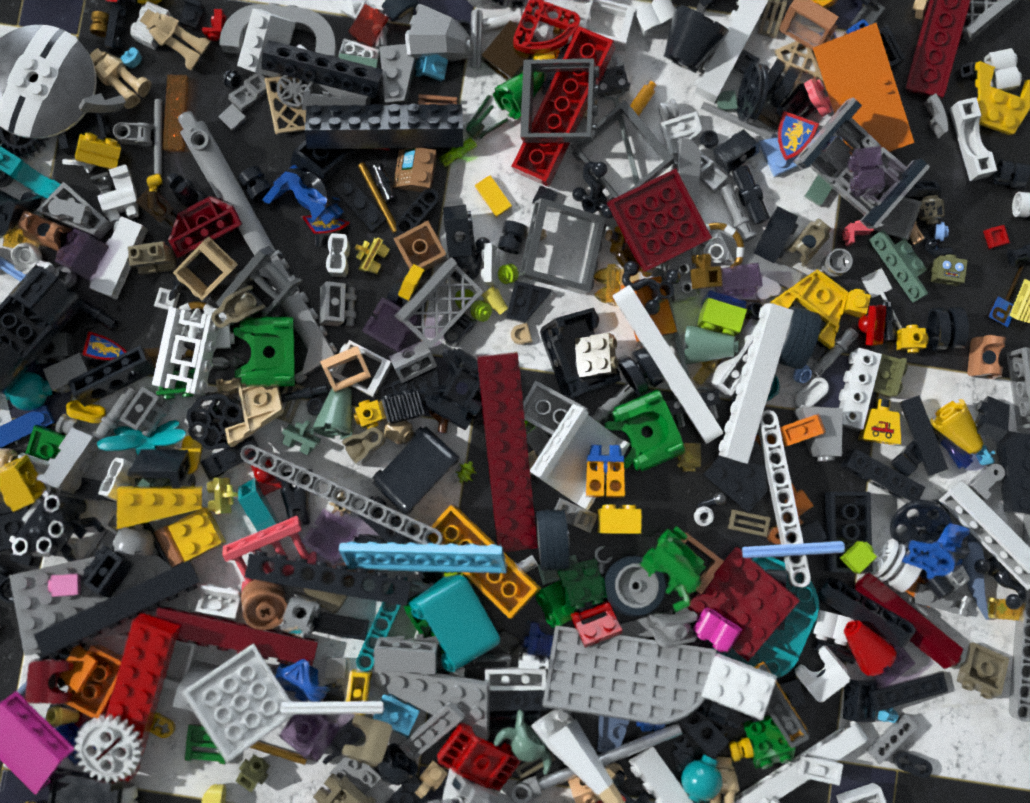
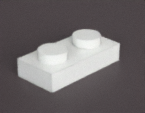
[797,755,843,785]

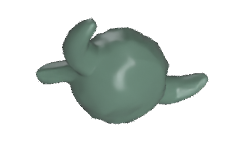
[494,710,552,775]

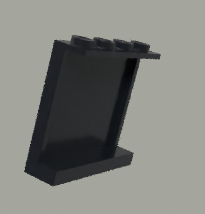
[48,767,124,803]

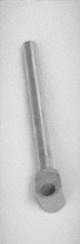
[511,723,682,803]

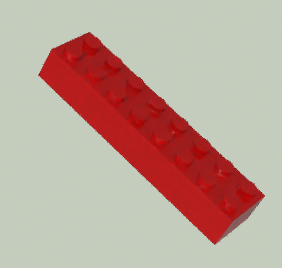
[511,26,616,187]
[96,613,180,782]

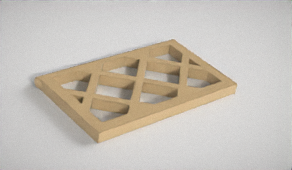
[775,41,827,91]
[264,76,306,135]

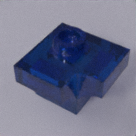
[523,621,554,656]

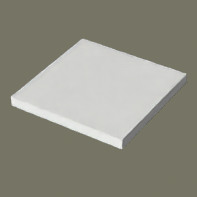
[182,644,295,763]

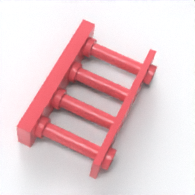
[222,515,317,591]

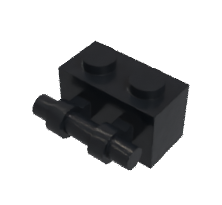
[80,544,134,598]

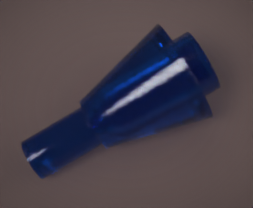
[940,438,973,469]

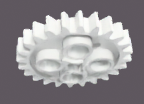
[74,714,144,782]

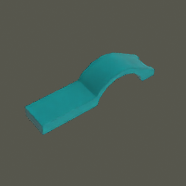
[0,146,61,199]

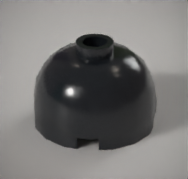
[378,743,418,786]

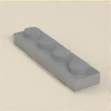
[399,701,465,761]

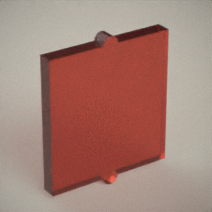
[348,3,389,47]

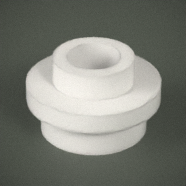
[694,506,714,526]

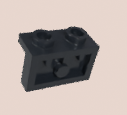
[843,679,877,722]

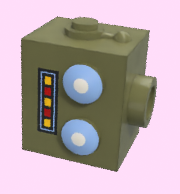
[931,255,967,286]

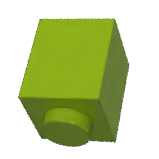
[840,541,877,573]

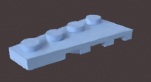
[758,130,843,177]

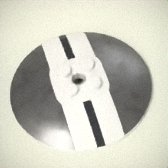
[0,25,96,139]

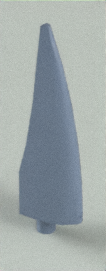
[961,532,989,620]

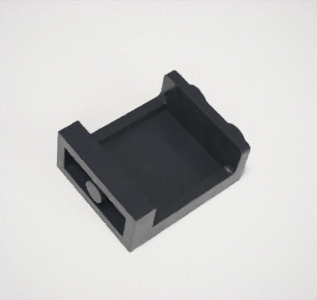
[57,112,113,155]
[127,449,191,489]

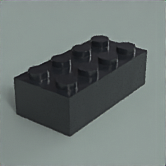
[825,492,873,572]

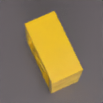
[398,264,424,301]

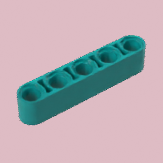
[356,583,402,671]

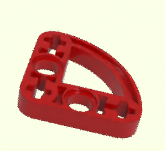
[513,0,580,54]

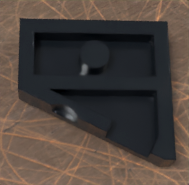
[506,281,551,323]

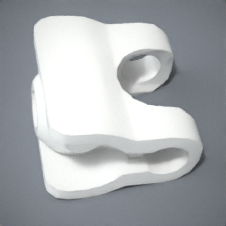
[795,646,850,702]

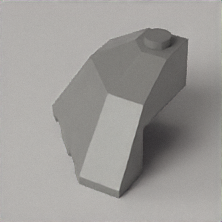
[405,4,474,61]

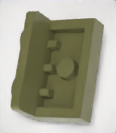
[873,354,908,398]

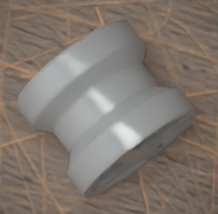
[658,99,679,122]
[53,266,77,288]
[56,414,80,434]

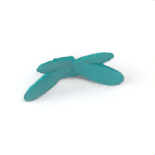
[97,420,186,456]

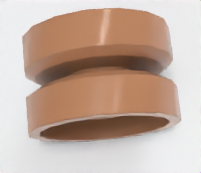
[241,580,287,630]

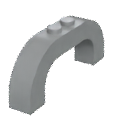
[219,3,338,57]

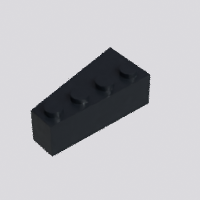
[996,431,1030,515]

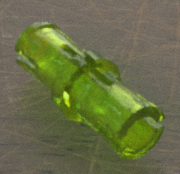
[439,136,477,168]

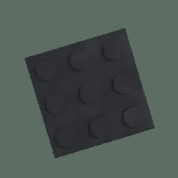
[703,441,781,513]

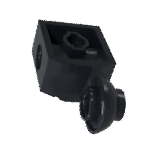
[443,204,480,284]

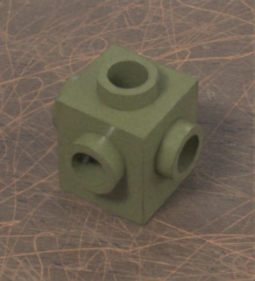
[235,754,270,793]

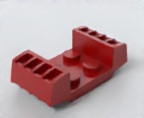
[437,722,522,792]

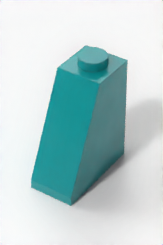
[238,478,279,532]

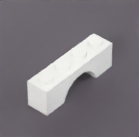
[949,97,997,181]

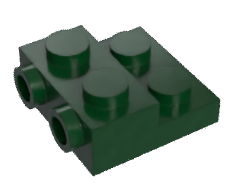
[557,558,607,610]

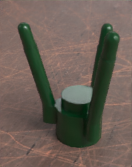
[465,95,508,140]

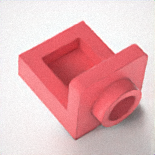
[842,220,874,246]

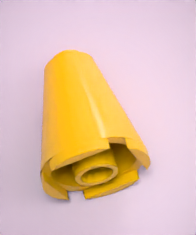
[930,399,984,454]

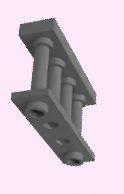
[216,246,302,335]

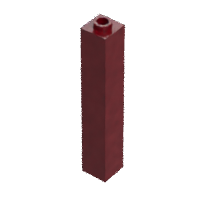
[853,572,964,669]

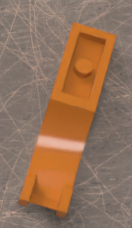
[755,413,826,447]

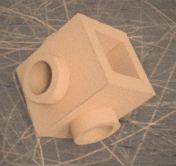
[568,777,600,803]

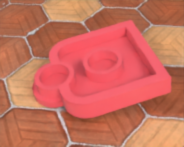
[804,77,833,117]

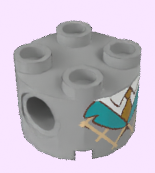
[280,592,322,638]

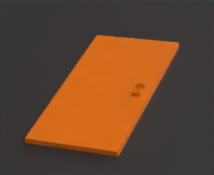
[813,23,915,165]

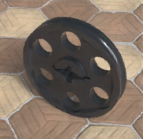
[737,63,769,123]
[890,500,952,555]

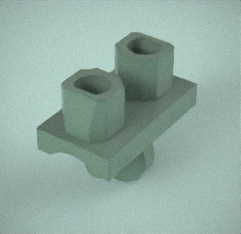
[282,420,321,455]

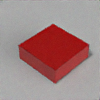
[983,225,1010,249]

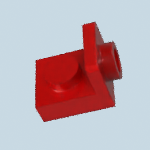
[202,9,227,41]

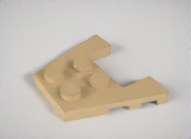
[216,378,284,447]

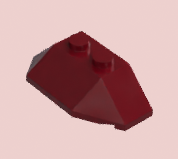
[168,196,242,258]

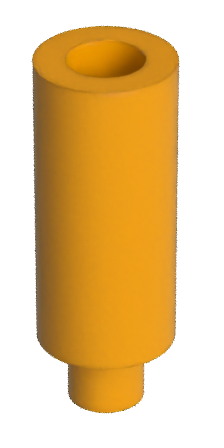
[630,81,657,116]

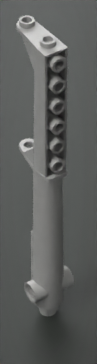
[178,111,338,384]

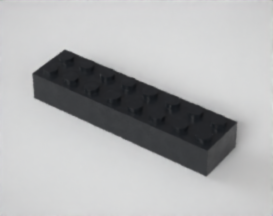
[305,104,463,149]

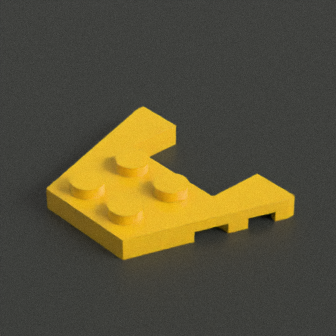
[975,61,1030,135]
[770,269,848,349]

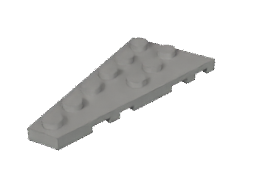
[373,666,490,741]

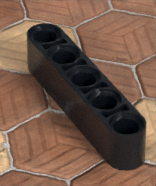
[818,577,916,647]

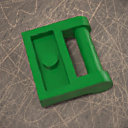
[184,724,226,765]

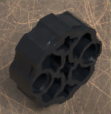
[186,390,245,450]

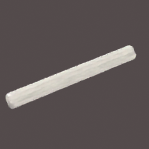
[281,701,384,714]

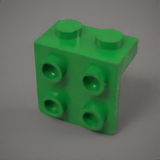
[744,715,795,769]

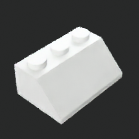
[237,8,296,77]

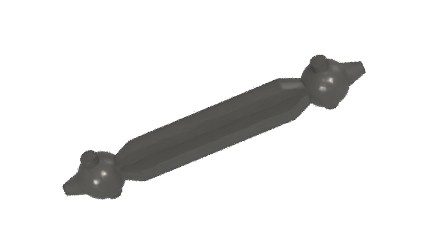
[174,354,245,371]

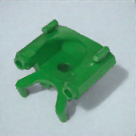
[233,317,295,387]
[604,390,686,471]
[639,526,706,612]

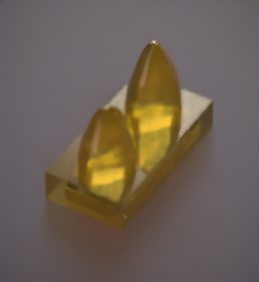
[593,264,621,306]

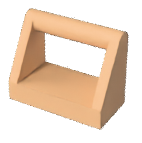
[320,346,371,392]

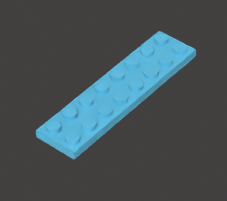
[339,542,507,573]

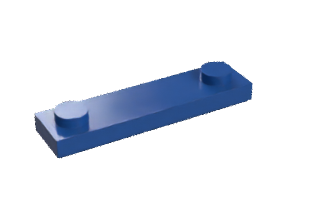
[0,405,55,448]

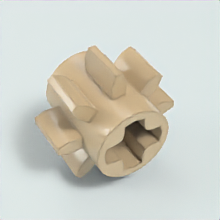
[329,492,352,517]

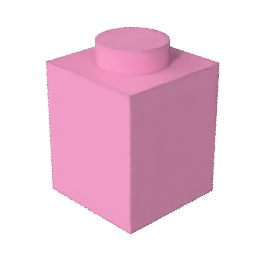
[48,574,81,596]

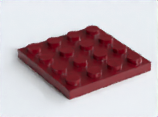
[607,168,712,273]
[687,547,800,662]

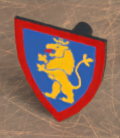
[778,111,820,160]
[301,216,350,247]
[82,331,127,367]

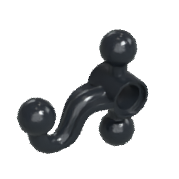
[572,161,614,219]
[622,261,681,315]
[974,556,1027,610]

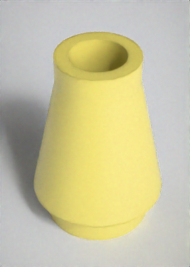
[481,286,508,315]
[46,706,79,727]

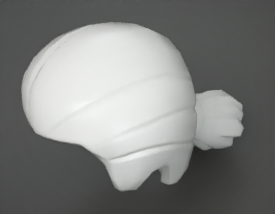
[11,242,55,274]

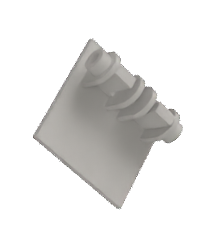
[330,757,382,795]

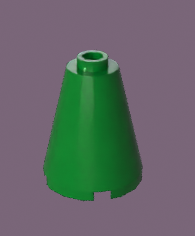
[493,72,545,119]

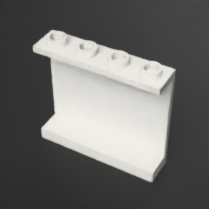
[530,404,630,510]

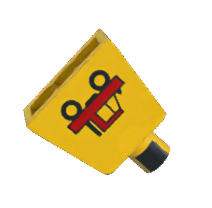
[858,399,901,446]

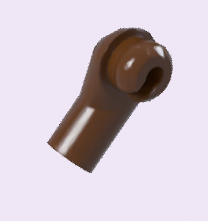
[429,410,448,433]

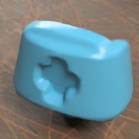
[121,48,142,68]
[976,445,996,466]
[877,707,899,723]

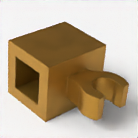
[690,253,722,289]

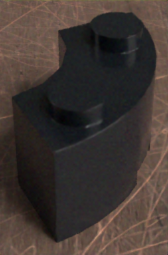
[754,206,798,264]

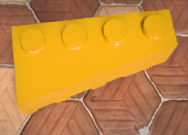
[117,486,202,529]

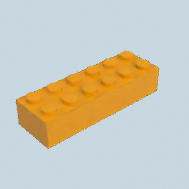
[428,505,541,618]

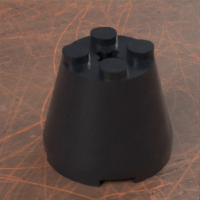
[663,5,729,73]

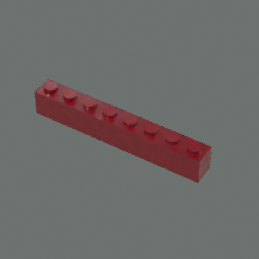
[155,606,319,666]

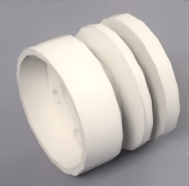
[870,539,922,592]

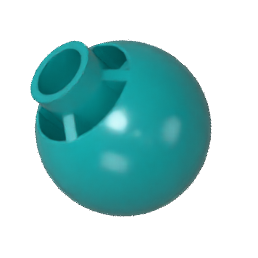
[5,371,53,411]
[682,755,723,803]

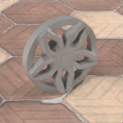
[277,75,310,108]

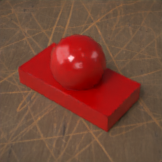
[858,305,886,346]
[249,456,282,495]

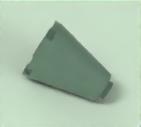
[684,325,739,364]
[313,387,352,440]

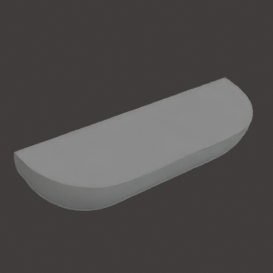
[671,138,701,206]

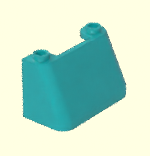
[409,575,500,672]

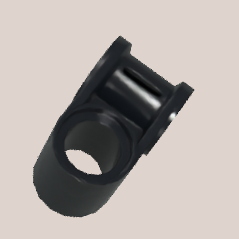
[444,313,477,347]

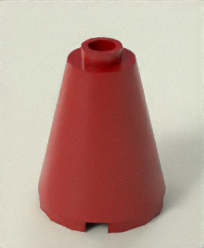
[844,620,897,676]

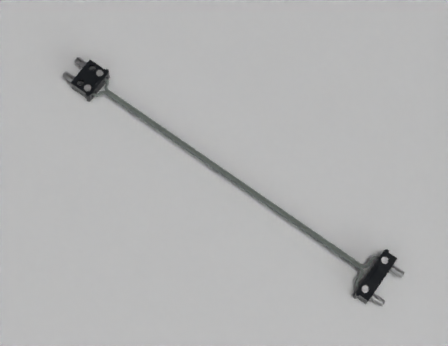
[597,55,721,428]

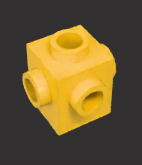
[896,325,929,353]
[353,400,383,429]

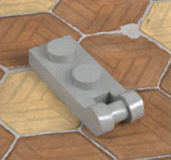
[913,582,973,617]

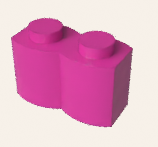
[693,607,742,652]

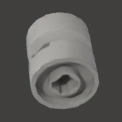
[821,248,853,279]

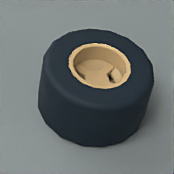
[382,0,419,22]

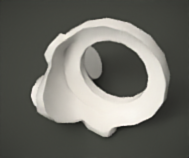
[62,159,96,173]

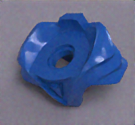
[275,659,330,702]

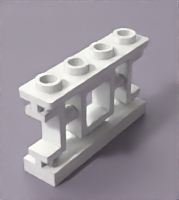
[152,307,221,395]

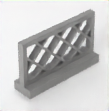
[962,0,1020,44]
[395,257,484,348]

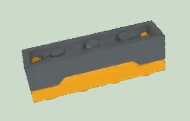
[755,661,810,748]

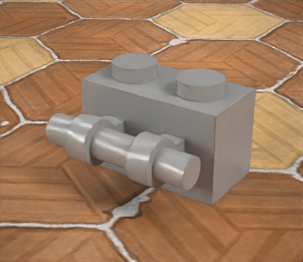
[319,281,357,327]
[119,386,171,437]

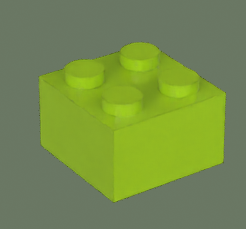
[696,298,747,336]

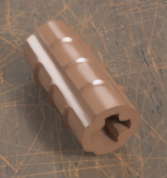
[154,525,185,568]

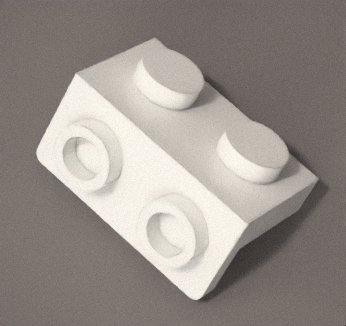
[195,584,241,621]

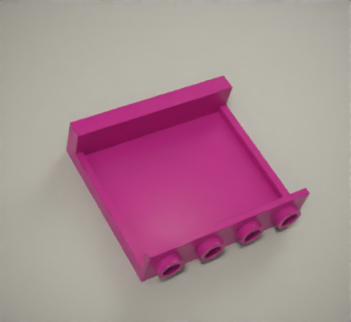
[0,691,74,795]

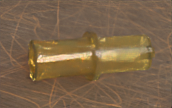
[693,358,723,385]

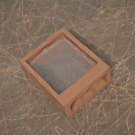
[779,0,839,50]

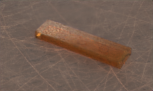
[163,75,188,152]

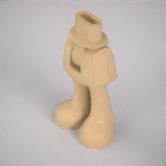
[140,9,211,70]
[90,48,151,109]
[711,757,739,803]

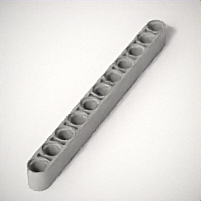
[241,445,443,545]
[1009,515,1030,722]

